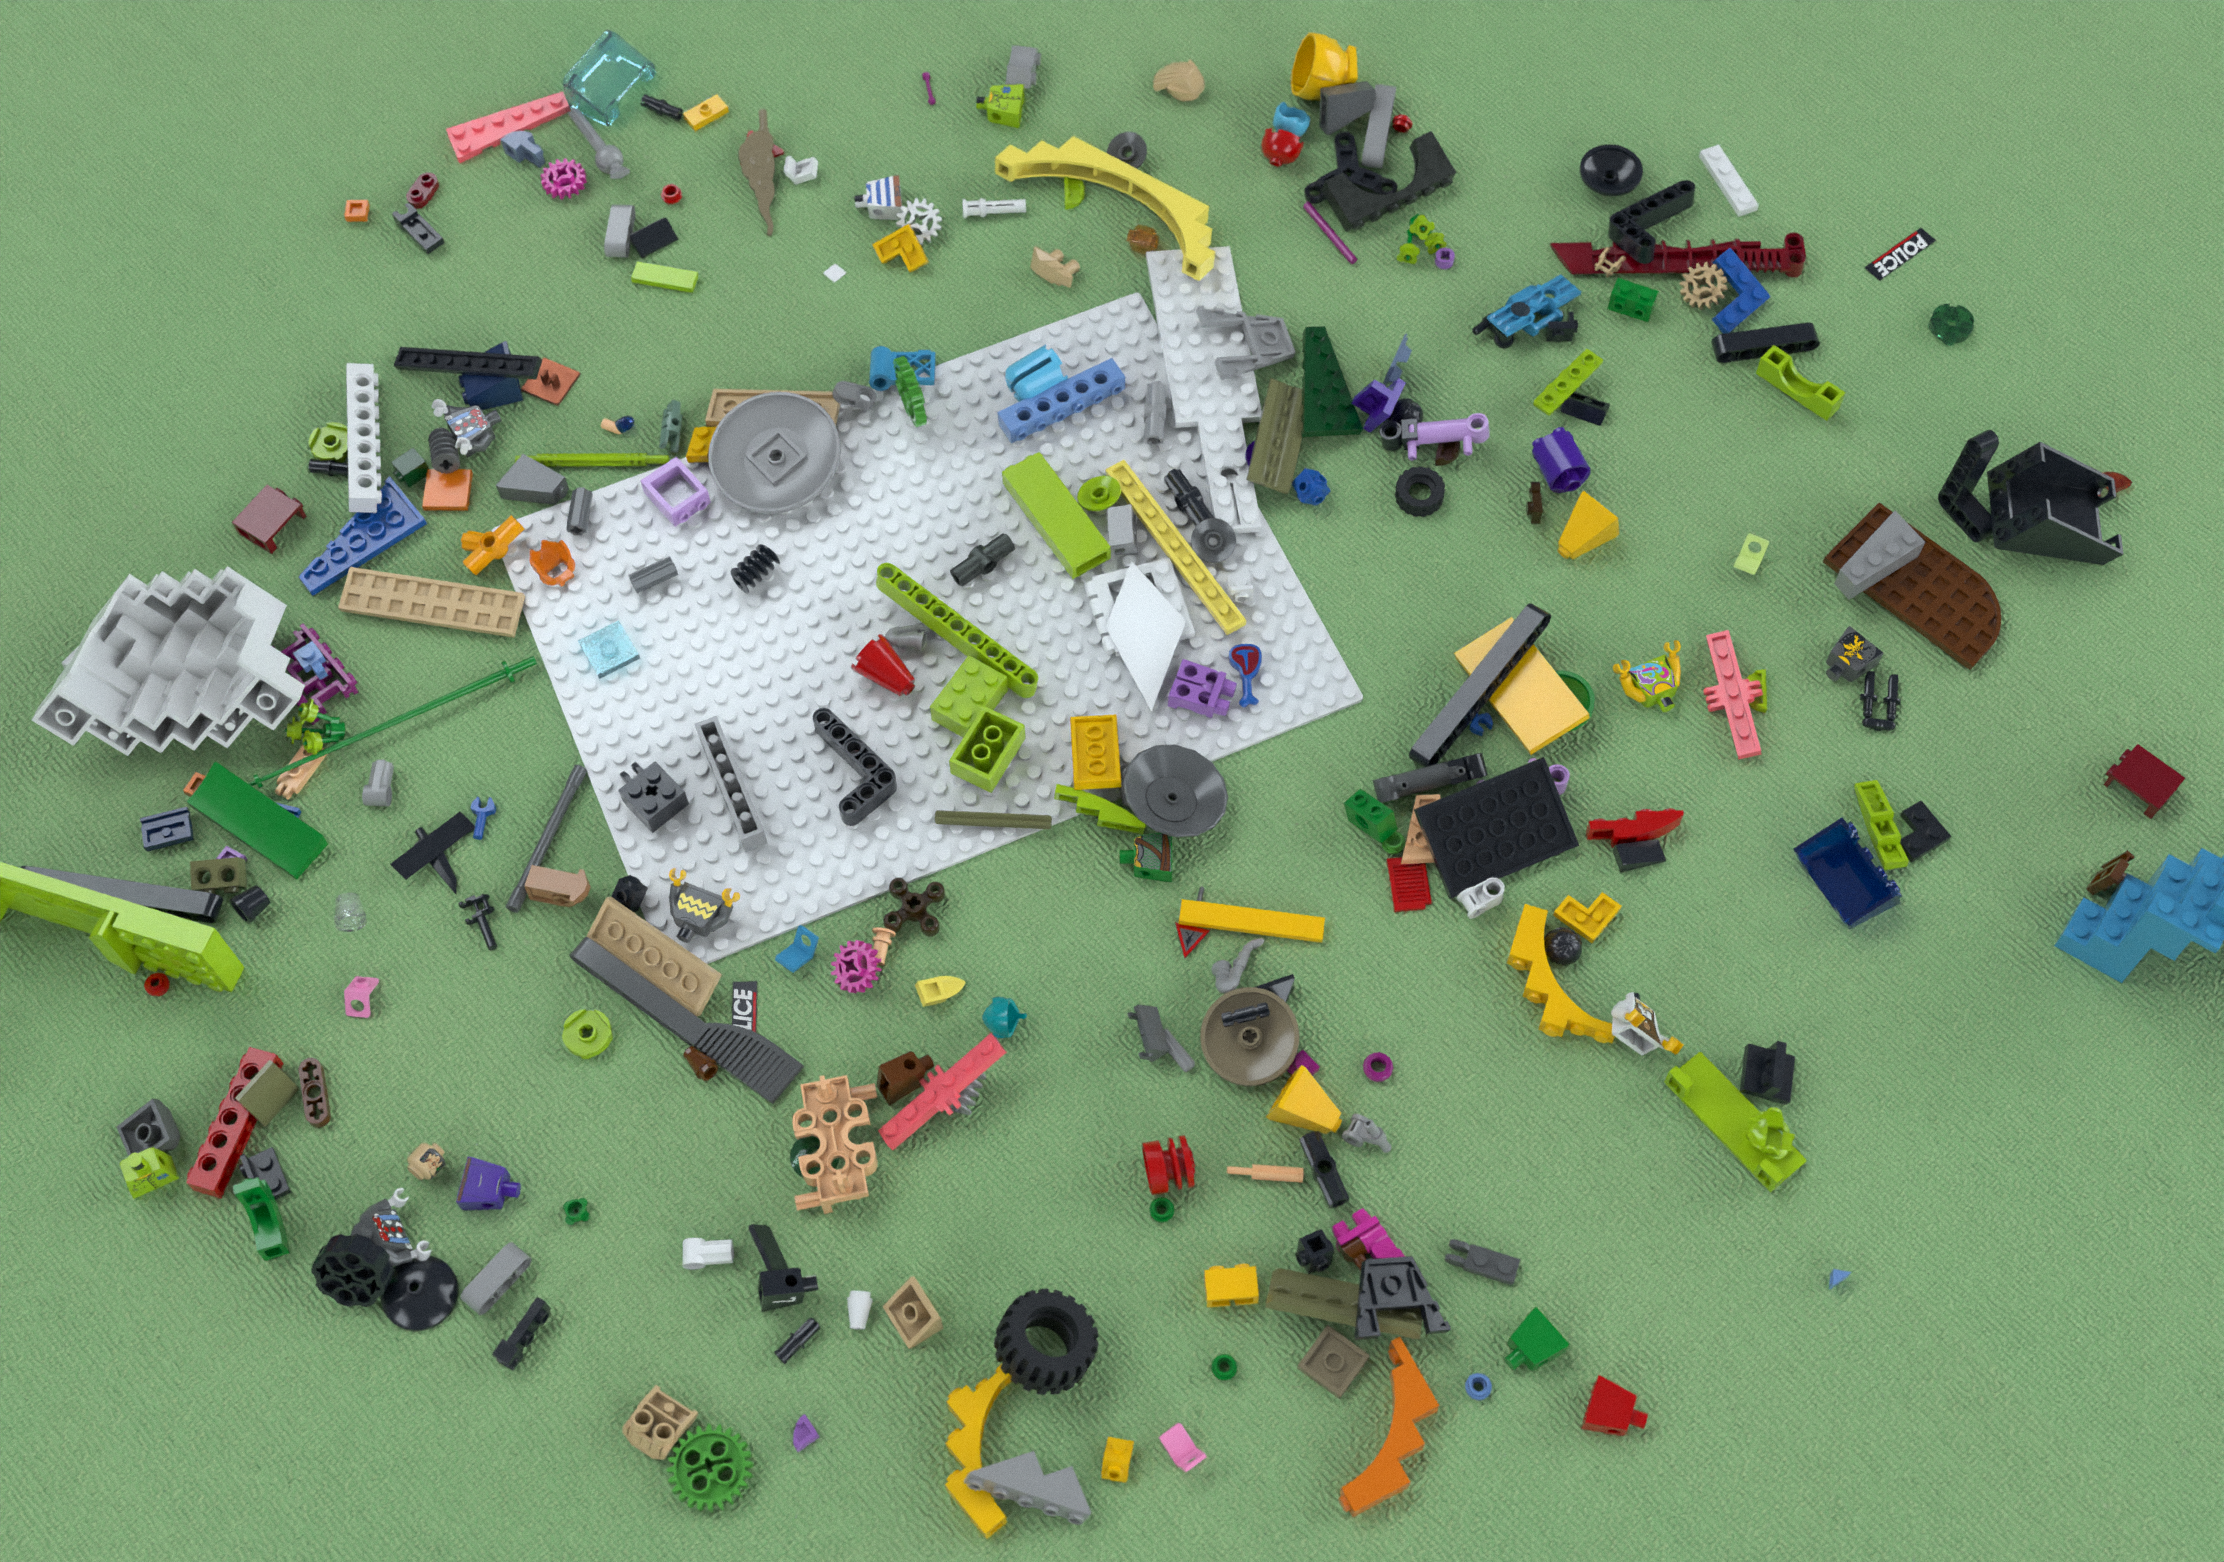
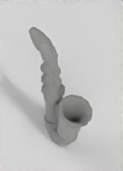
[885,609,955,651]
[1211,938,1264,994]

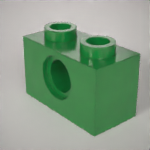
[1344,789,1398,843]

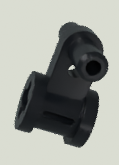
[1472,306,1515,349]

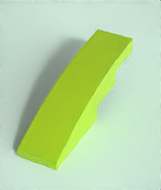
[1854,780,1909,870]
[1054,784,1145,834]

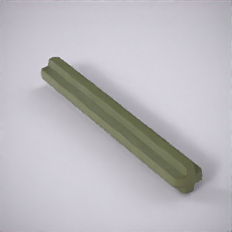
[935,810,1052,829]

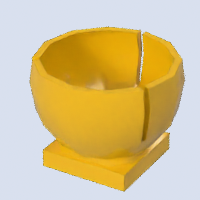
[1291,32,1358,101]

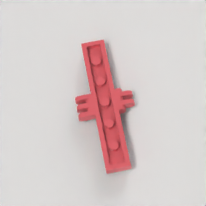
[1703,630,1763,760]
[878,1033,1006,1150]

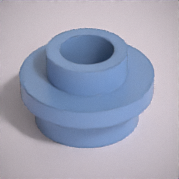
[1465,1373,1492,1400]

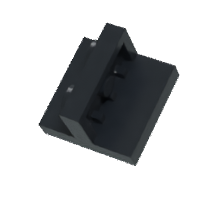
[1740,1041,1795,1105]

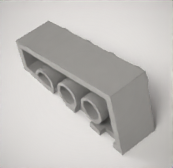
[1834,511,1925,600]

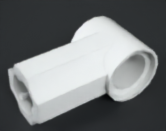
[682,1238,734,1269]

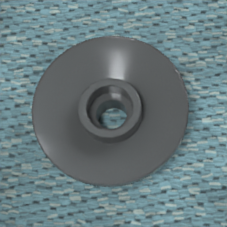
[1107,132,1147,169]
[1191,518,1236,563]

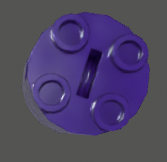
[1532,427,1591,493]

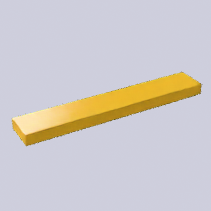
[1179,899,1325,943]

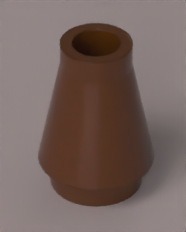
[683,1046,718,1081]

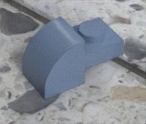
[501,131,545,168]

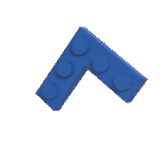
[1711,248,1771,334]

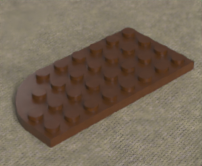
[1823,502,2001,670]

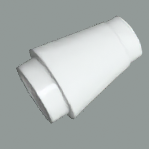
[847,1291,873,1330]

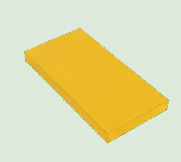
[1070,714,1121,790]

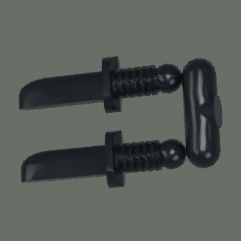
[1860,671,1901,731]

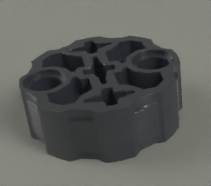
[311,1234,394,1307]

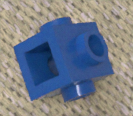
[1292,468,1331,505]

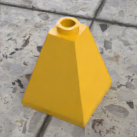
[1557,491,1619,560]
[1266,1065,1342,1134]

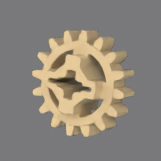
[1680,262,1728,310]

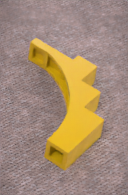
[1507,904,1615,1043]
[945,1363,1012,1540]

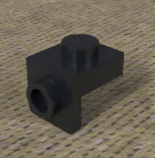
[1546,312,1578,342]

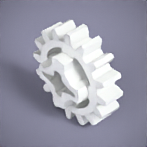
[896,198,942,245]

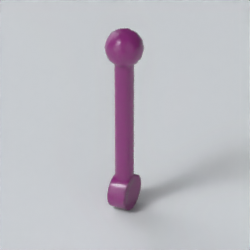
[922,72,936,105]

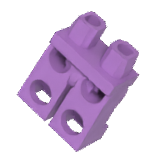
[1168,659,1237,718]

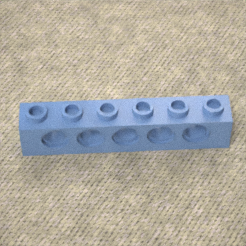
[997,358,1125,443]

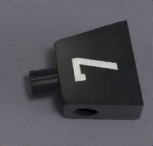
[758,1267,818,1312]

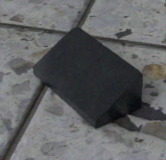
[629,217,678,258]
[1560,392,1610,426]
[748,1224,788,1271]

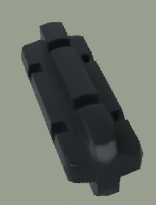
[1221,1002,1270,1027]

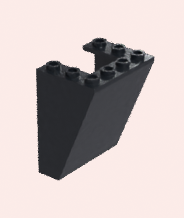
[1987,442,2124,565]

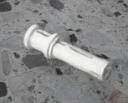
[962,198,1026,218]

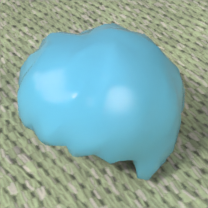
[1273,102,1310,137]

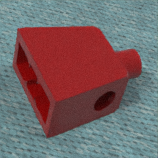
[1581,1375,1648,1436]

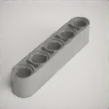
[1361,84,1396,169]

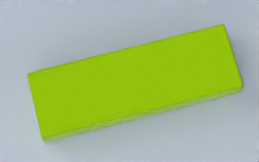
[631,261,699,293]

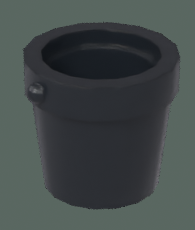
[229,885,271,924]

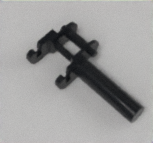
[459,894,497,950]

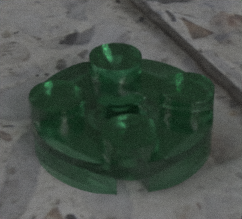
[1928,304,1974,346]

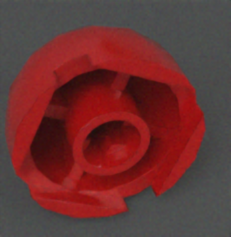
[1261,128,1304,167]

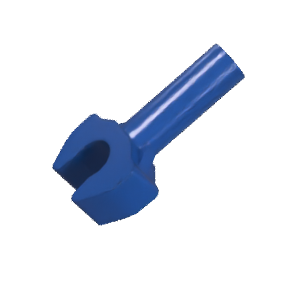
[1469,713,1493,736]
[470,797,496,840]

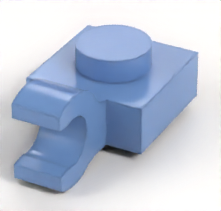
[293,641,328,680]

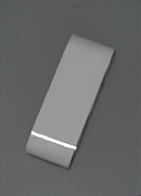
[604,204,635,258]
[460,1242,532,1315]

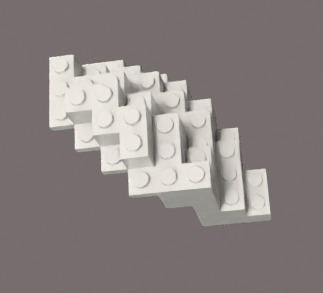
[32,566,305,756]

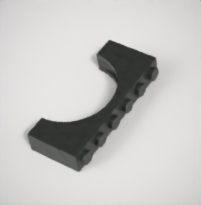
[1321,131,1456,232]

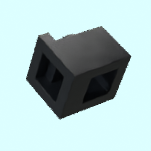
[611,875,648,912]

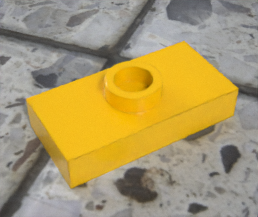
[683,94,729,131]

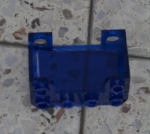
[1793,817,1902,930]

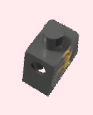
[1826,626,1884,682]

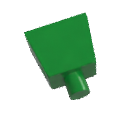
[1504,1307,1570,1371]

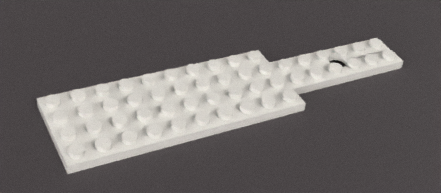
[1146,246,1262,534]

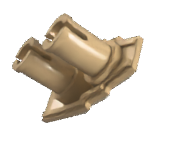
[1030,246,1080,288]

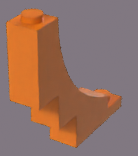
[1338,1336,1439,1517]

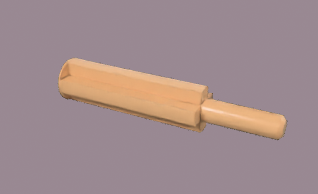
[1227,1164,1304,1183]

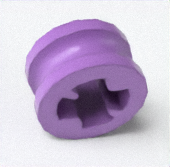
[1435,248,1455,269]

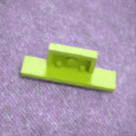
[1533,349,1603,416]

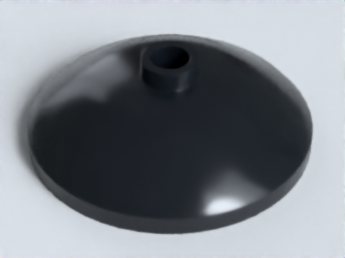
[1579,144,1643,196]
[381,1256,459,1331]

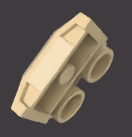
[622,1385,698,1460]

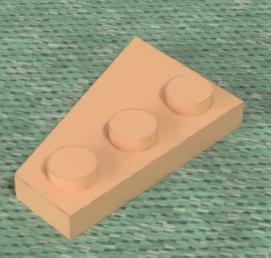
[1401,794,1440,864]

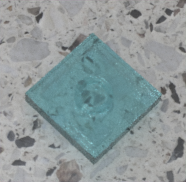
[578,620,640,679]

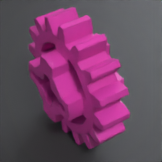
[540,158,587,200]
[831,940,882,993]

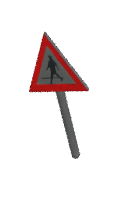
[1175,887,1210,959]

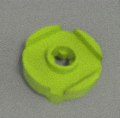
[308,422,348,463]
[562,1009,613,1059]

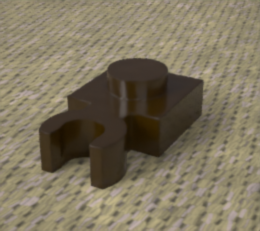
[1526,482,1543,524]

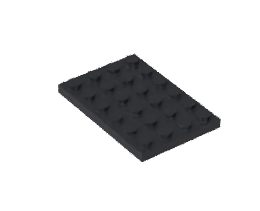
[1414,757,1579,899]

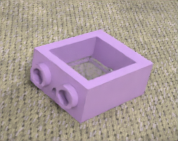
[640,457,711,527]

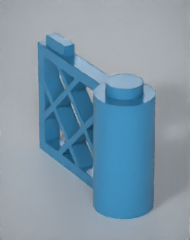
[869,346,935,391]

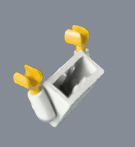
[1611,992,1684,1056]

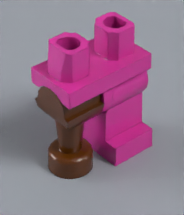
[1332,1208,1405,1271]

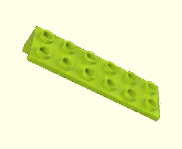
[1664,1052,1806,1193]

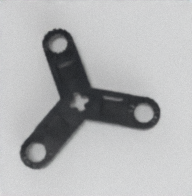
[1304,131,1398,204]

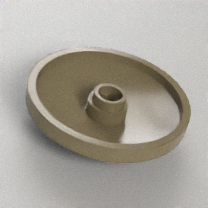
[1200,987,1300,1087]

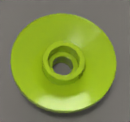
[1077,476,1121,511]

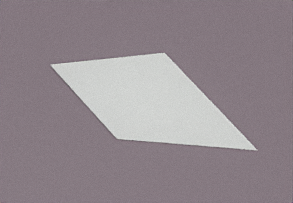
[1106,561,1186,711]

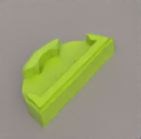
[1064,176,1085,210]
[1746,669,1767,713]

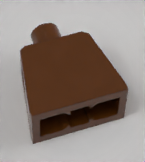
[876,1051,934,1106]

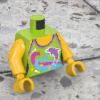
[1613,640,1681,712]

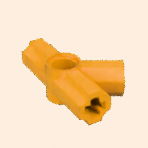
[461,515,525,575]

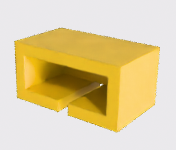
[1204,1264,1259,1308]

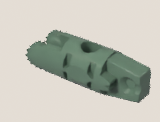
[659,400,682,454]

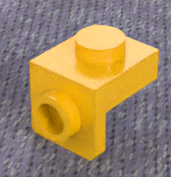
[1101,1437,1134,1483]

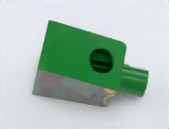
[1120,833,1172,882]

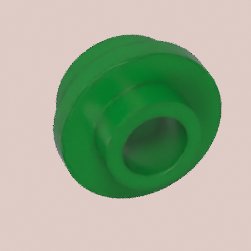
[1149,1197,1175,1223]
[1211,1354,1237,1381]

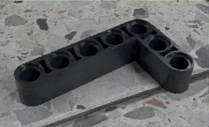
[1608,180,1695,264]
[1938,429,1999,543]
[813,708,897,826]

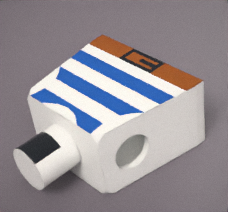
[855,175,903,220]

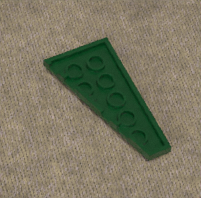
[1301,326,1363,437]

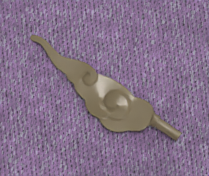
[738,109,775,236]

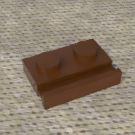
[2086,850,2135,895]

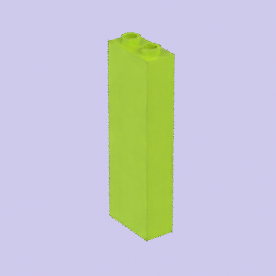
[1002,452,1111,579]

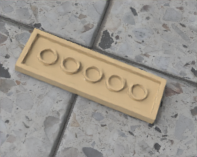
[705,389,841,427]
[586,897,722,1016]

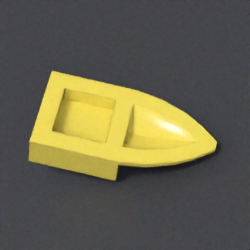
[915,976,965,1007]

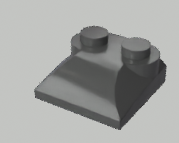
[117,1098,180,1156]

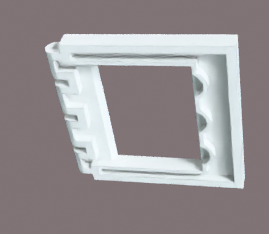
[1084,557,1195,657]

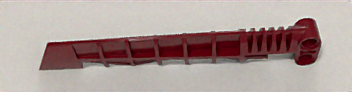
[1550,232,1806,278]

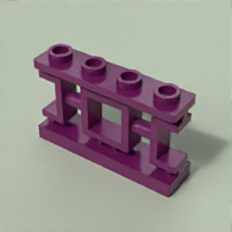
[272,623,359,725]

